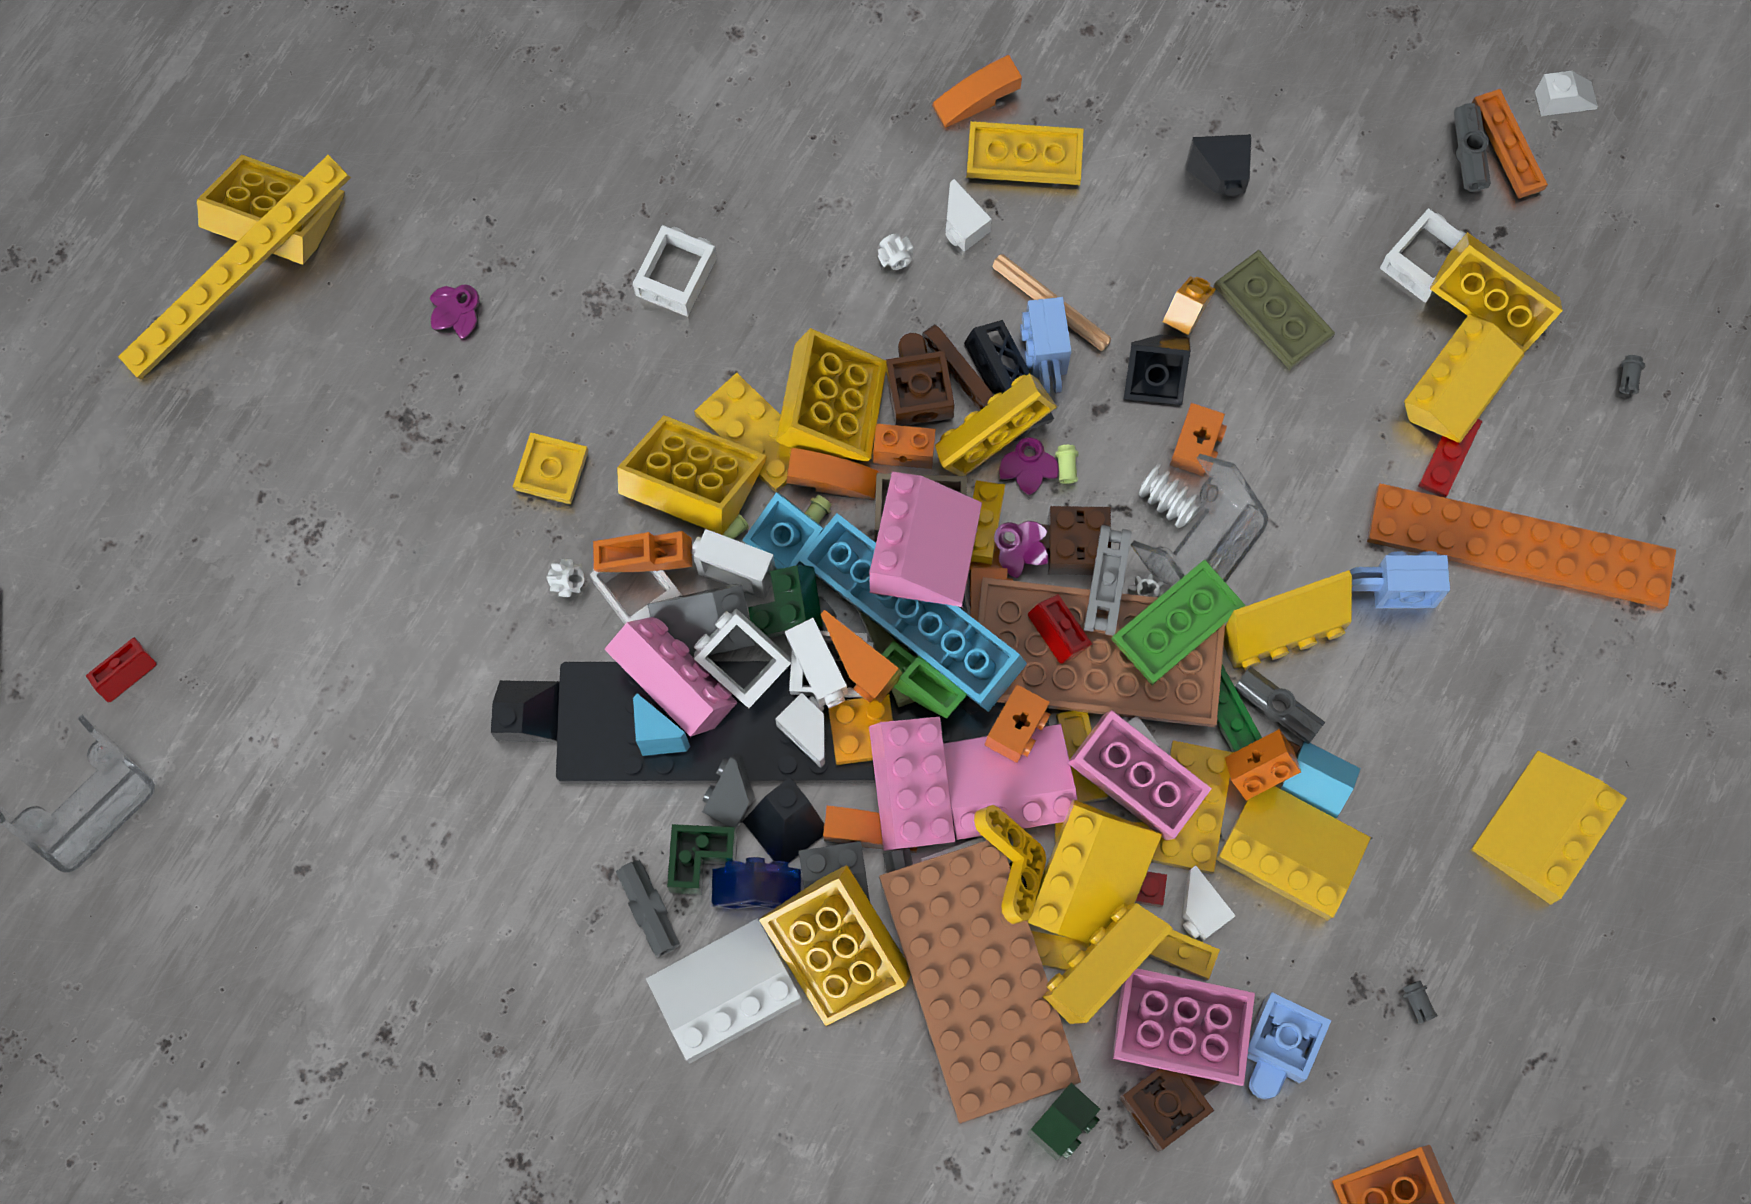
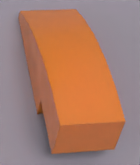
[932,55,1022,128]
[787,448,879,500]
[593,531,693,572]
[823,805,917,853]

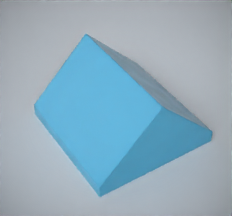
[742,492,824,569]
[633,693,690,756]
[1280,742,1361,819]

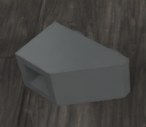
[702,753,755,829]

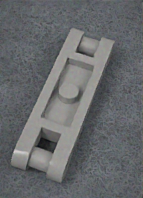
[1084,525,1132,636]

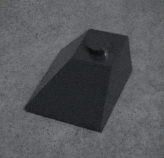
[1185,134,1251,196]
[1124,335,1191,405]
[491,680,559,742]
[742,777,824,870]

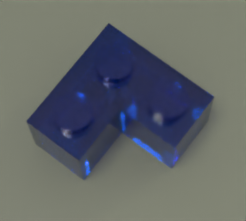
[711,857,801,910]

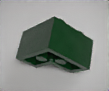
[748,565,823,638]
[667,824,737,895]
[1027,1082,1101,1160]

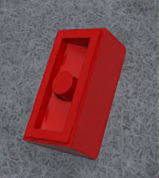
[1028,594,1092,664]
[86,637,157,702]

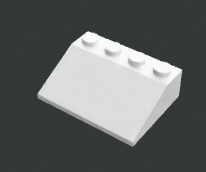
[646,918,802,1064]

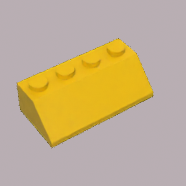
[1430,232,1563,353]
[1404,314,1524,443]
[935,373,1057,476]
[1043,903,1173,1024]

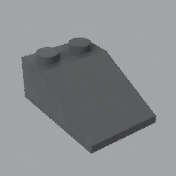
[647,584,755,658]
[799,841,870,901]

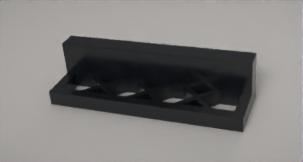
[964,320,1054,441]

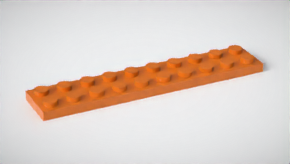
[1367,483,1676,609]

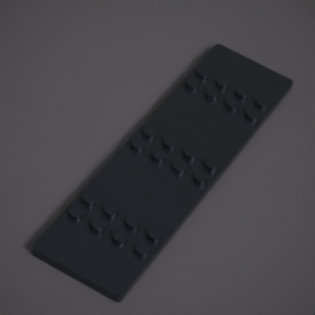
[556,661,1049,784]

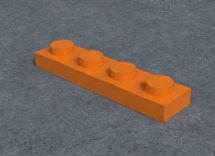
[1472,89,1548,199]

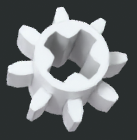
[877,234,914,270]
[547,559,585,597]
[1127,574,1164,598]

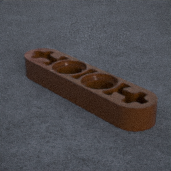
[922,324,994,411]

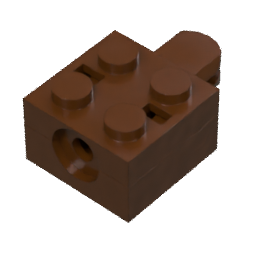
[886,333,955,426]
[1040,506,1111,575]
[1119,1068,1220,1152]

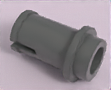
[1619,355,1645,394]
[1403,980,1438,1024]

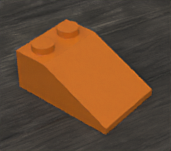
[820,610,903,703]
[1332,1145,1455,1204]

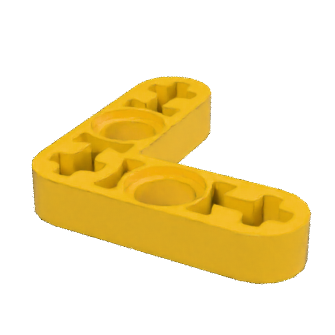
[974,805,1046,924]

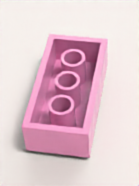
[605,617,737,737]
[1068,710,1212,840]
[869,717,955,851]

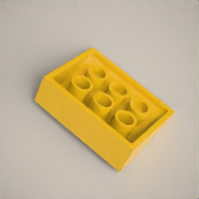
[197,154,345,265]
[776,328,886,461]
[617,415,767,535]
[1223,570,1352,670]
[1471,751,1627,905]
[1216,786,1371,920]
[1027,799,1162,944]
[759,865,911,1026]

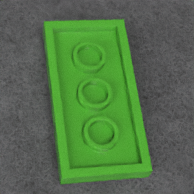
[1111,559,1246,685]

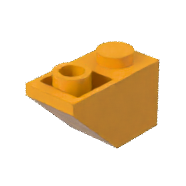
[1162,276,1216,335]

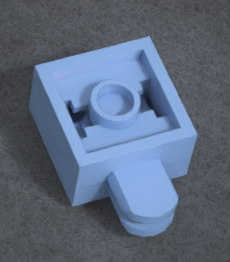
[1020,297,1071,394]
[1350,551,1450,608]
[1247,992,1332,1099]

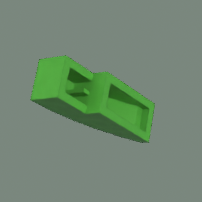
[882,641,967,718]

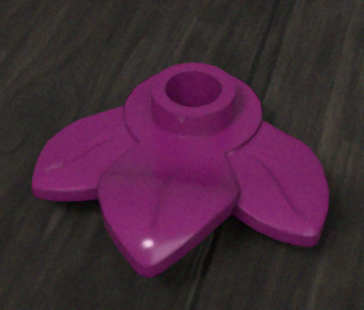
[430,285,479,339]
[999,437,1058,495]
[994,521,1048,578]

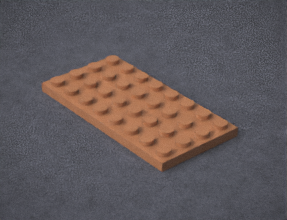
[969,577,1225,727]
[879,840,1081,1124]

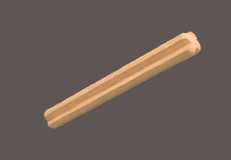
[993,254,1111,351]

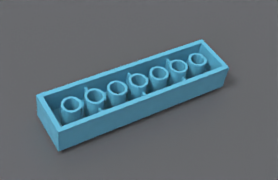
[799,513,1027,712]

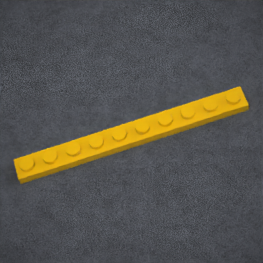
[118,154,351,379]

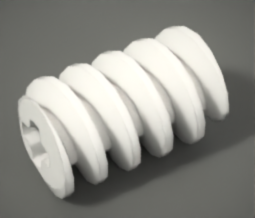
[1139,463,1206,528]

